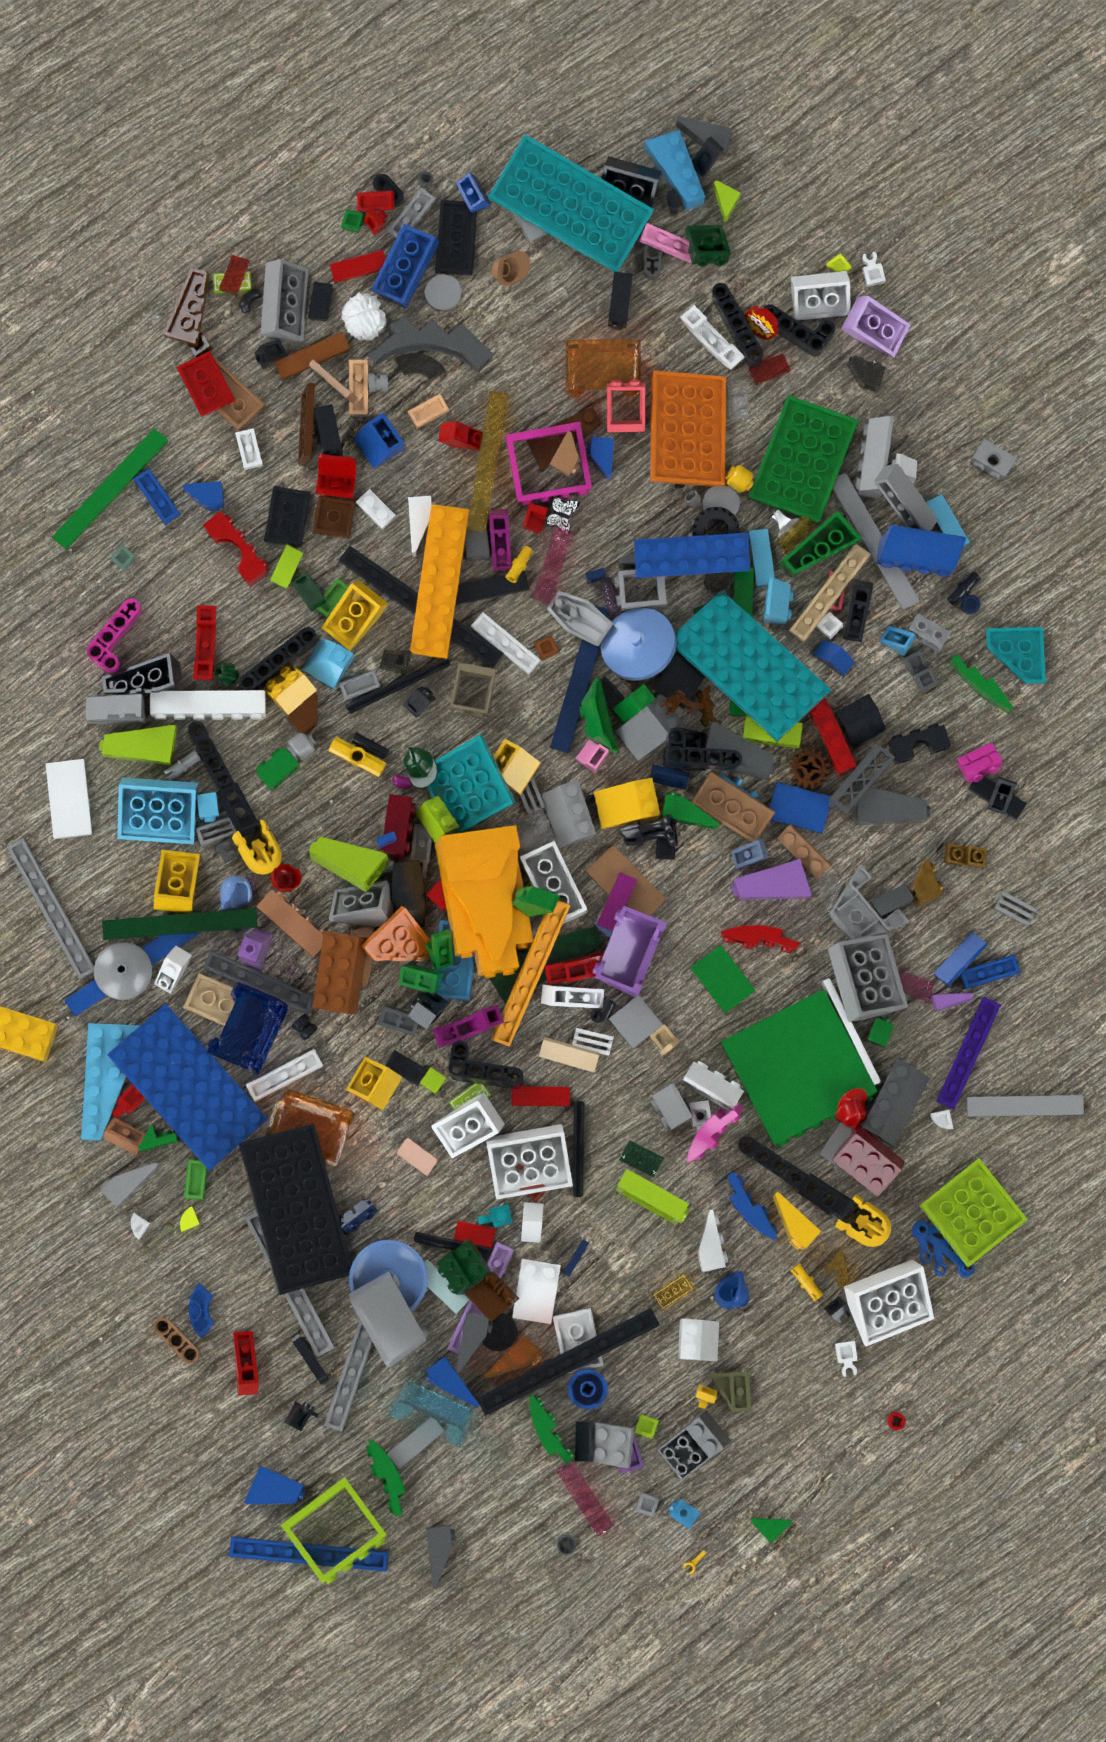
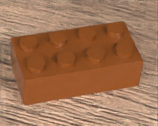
[312,931,368,1014]

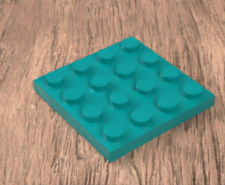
[427,735,516,834]

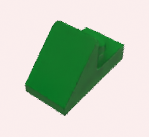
[425,929,453,970]
[138,1124,179,1153]

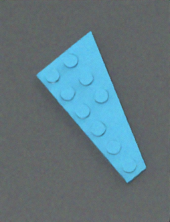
[81,1023,140,1141]

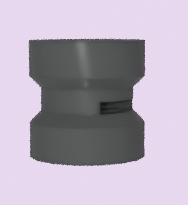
[557,1534,577,1555]

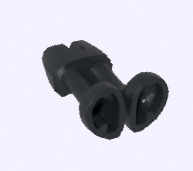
[620,814,678,847]

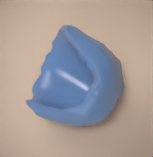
[220,876,252,911]

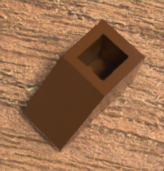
[287,692,318,736]

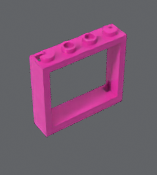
[505,422,592,506]

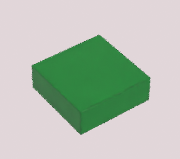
[341,209,364,233]

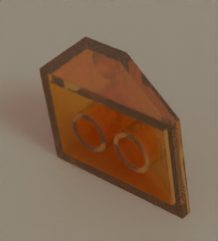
[483,1335,542,1380]

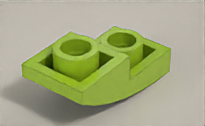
[270,545,304,589]

